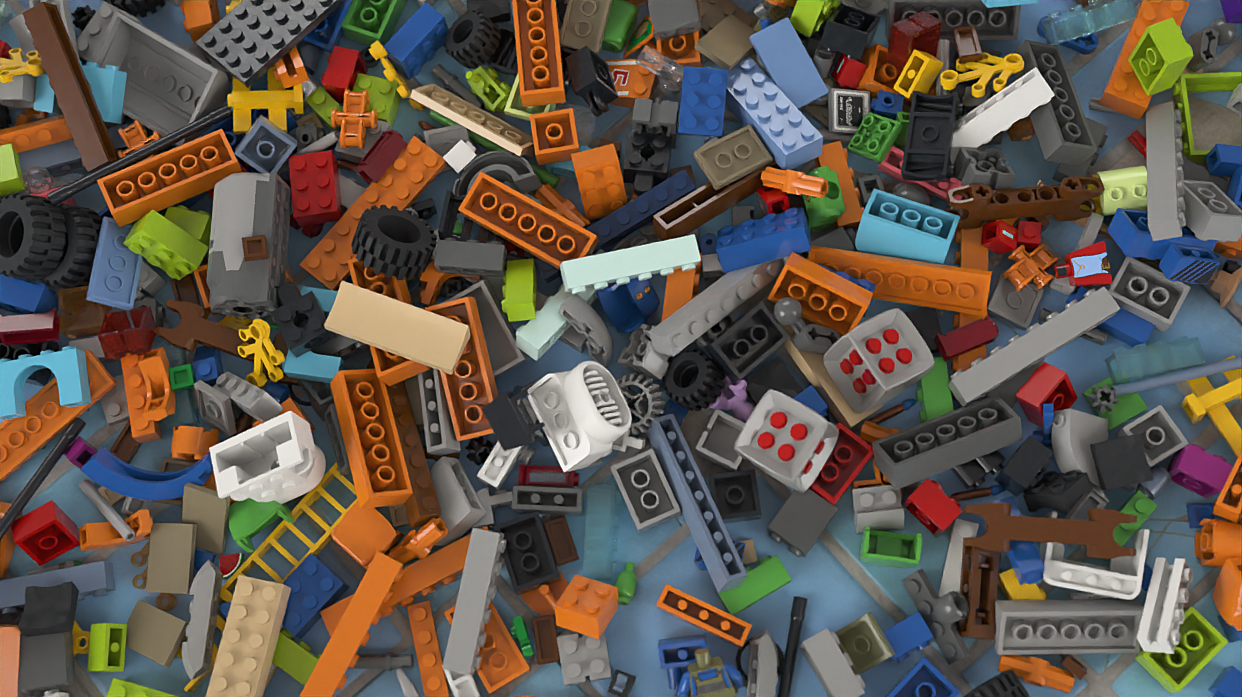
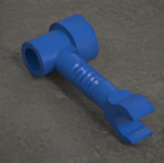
[1032,404,1054,447]

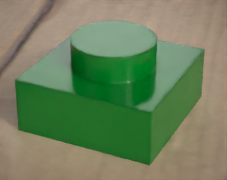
[168,364,196,392]

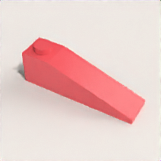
[877,146,963,201]

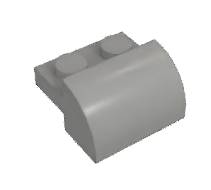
[851,484,904,535]

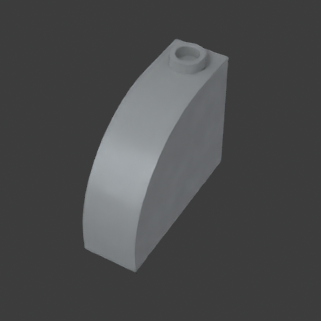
[1051,408,1108,489]
[430,456,486,546]

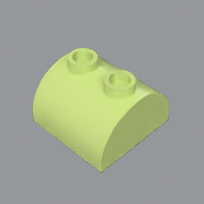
[504,73,557,121]
[1097,165,1148,216]

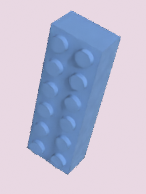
[725,57,823,170]

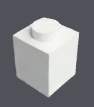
[443,139,477,174]

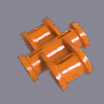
[331,89,378,149]
[118,119,161,163]
[1002,243,1060,293]

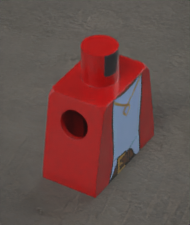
[1054,241,1113,286]

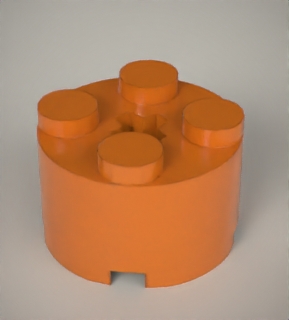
[171,426,220,461]
[1194,518,1242,568]

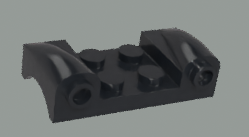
[486,25,577,96]
[901,91,964,183]

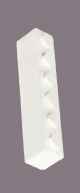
[950,67,1055,164]

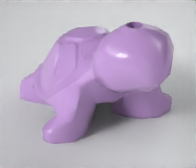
[709,372,755,423]

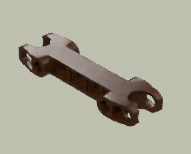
[944,176,1105,229]
[154,299,301,386]
[963,502,1137,559]

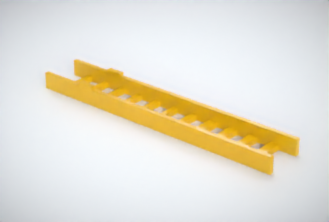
[156,462,358,692]

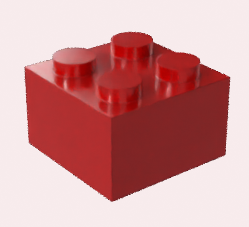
[321,46,368,104]
[1015,362,1078,428]
[902,478,963,538]
[11,500,80,567]

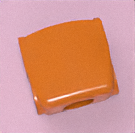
[330,500,404,570]
[1212,556,1242,631]

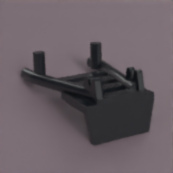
[438,190,529,262]
[482,381,550,451]

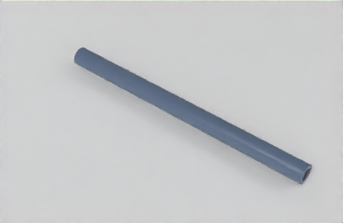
[1111,356,1242,397]

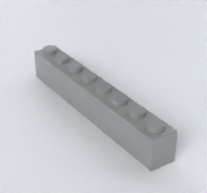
[1146,101,1186,241]
[648,256,789,356]
[948,287,1121,407]

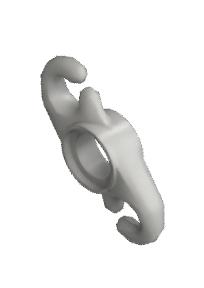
[396,668,422,697]

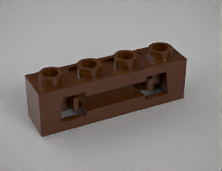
[957,545,1001,640]

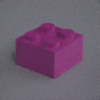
[1166,444,1233,499]

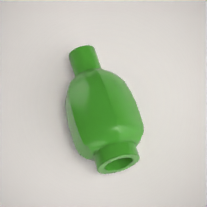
[614,562,637,605]

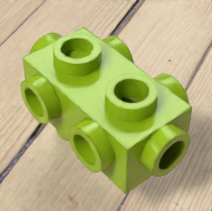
[466,66,512,112]

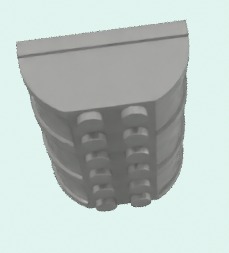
[87,11,229,146]

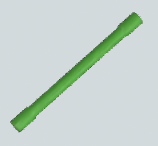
[429,110,560,189]

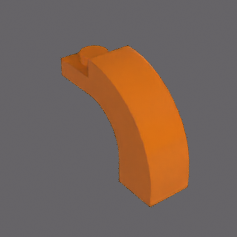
[420,259,481,309]
[138,347,176,421]
[79,509,153,551]

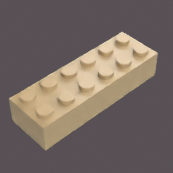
[206,575,291,697]

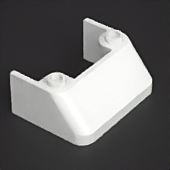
[1040,512,1150,600]

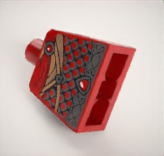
[756,186,790,217]

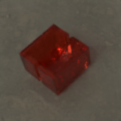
[886,11,942,72]
[97,306,157,359]

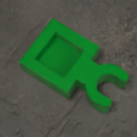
[510,615,534,658]

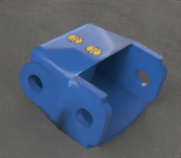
[596,278,660,333]

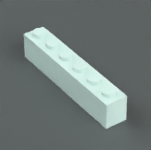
[560,234,701,295]
[516,249,606,361]

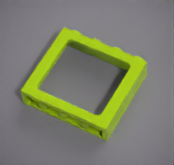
[1172,72,1242,163]

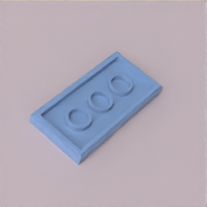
[749,17,829,109]
[86,216,143,311]

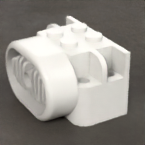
[527,361,632,472]
[209,411,326,504]

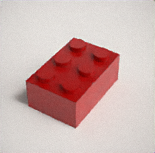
[288,150,343,227]
[809,422,873,506]

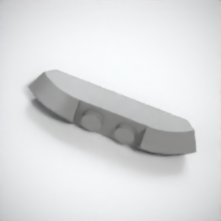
[182,560,223,680]
[747,628,779,697]

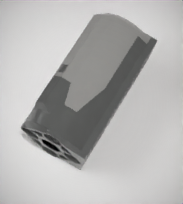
[206,172,292,319]

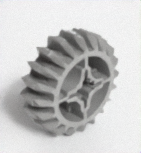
[616,373,666,434]

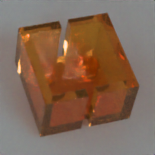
[58,286,113,339]

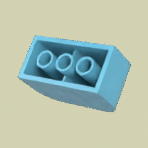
[855,189,960,265]

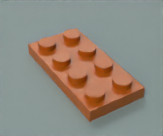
[443,599,531,694]

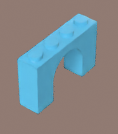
[34,61,127,124]
[282,286,346,383]
[0,346,92,420]

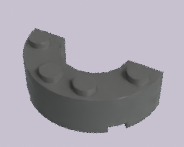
[453,150,542,196]

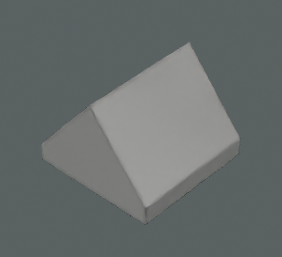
[120,496,149,516]

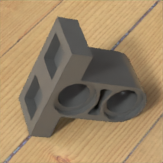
[806,35,842,78]

